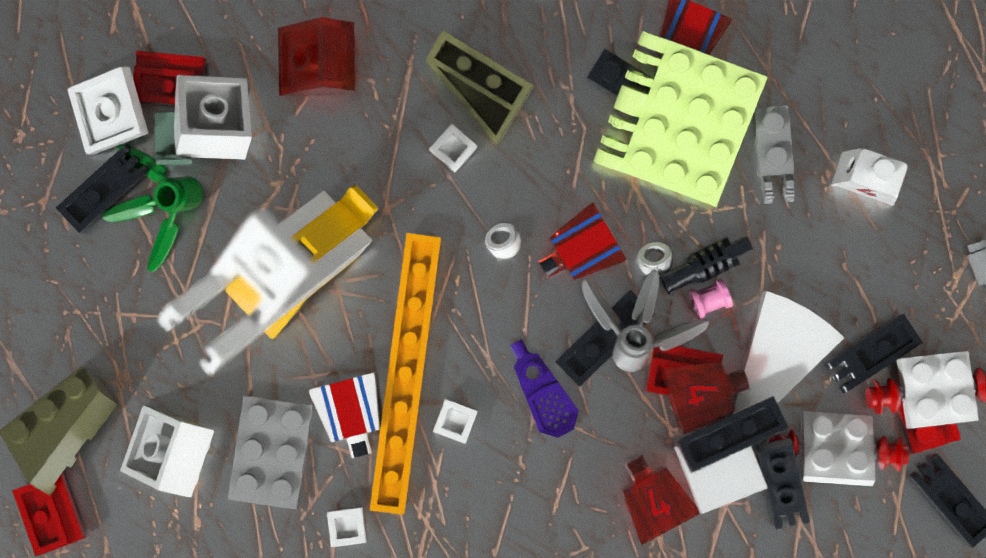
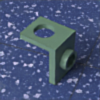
[154,111,192,165]

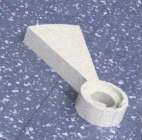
[694,291,844,452]

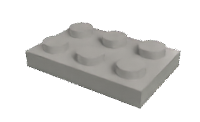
[227,395,314,510]

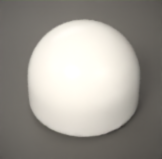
[485,223,521,259]
[638,242,673,275]

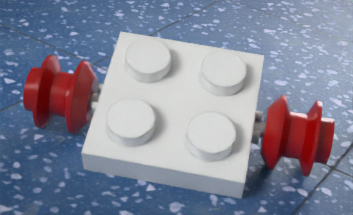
[865,351,986,429]
[766,411,909,486]

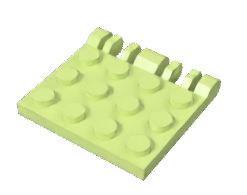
[593,30,767,207]

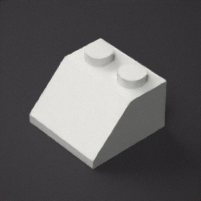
[174,75,252,159]
[120,405,214,498]

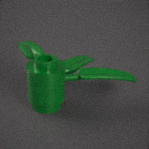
[102,144,203,272]

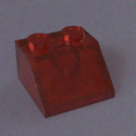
[278,17,356,96]

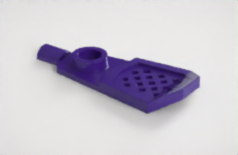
[510,339,579,438]

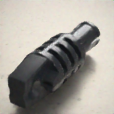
[659,237,754,295]

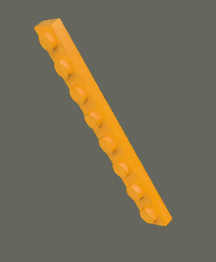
[370,233,441,515]

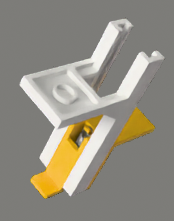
[158,184,378,375]

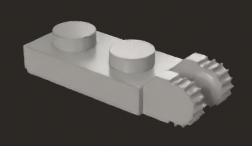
[753,105,795,204]

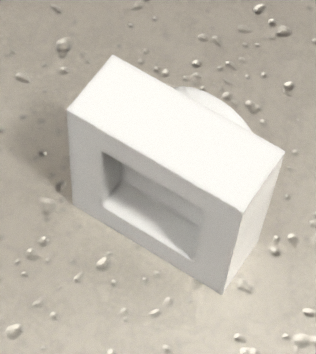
[429,123,478,173]
[433,399,478,444]
[327,507,367,547]

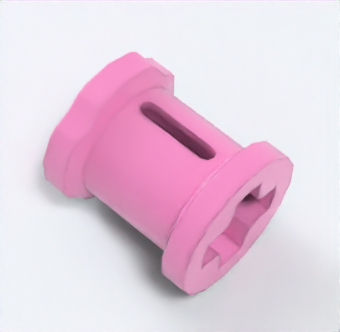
[688,279,733,319]

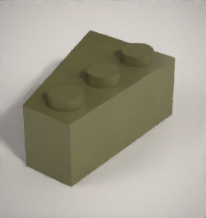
[425,30,535,145]
[0,366,118,495]

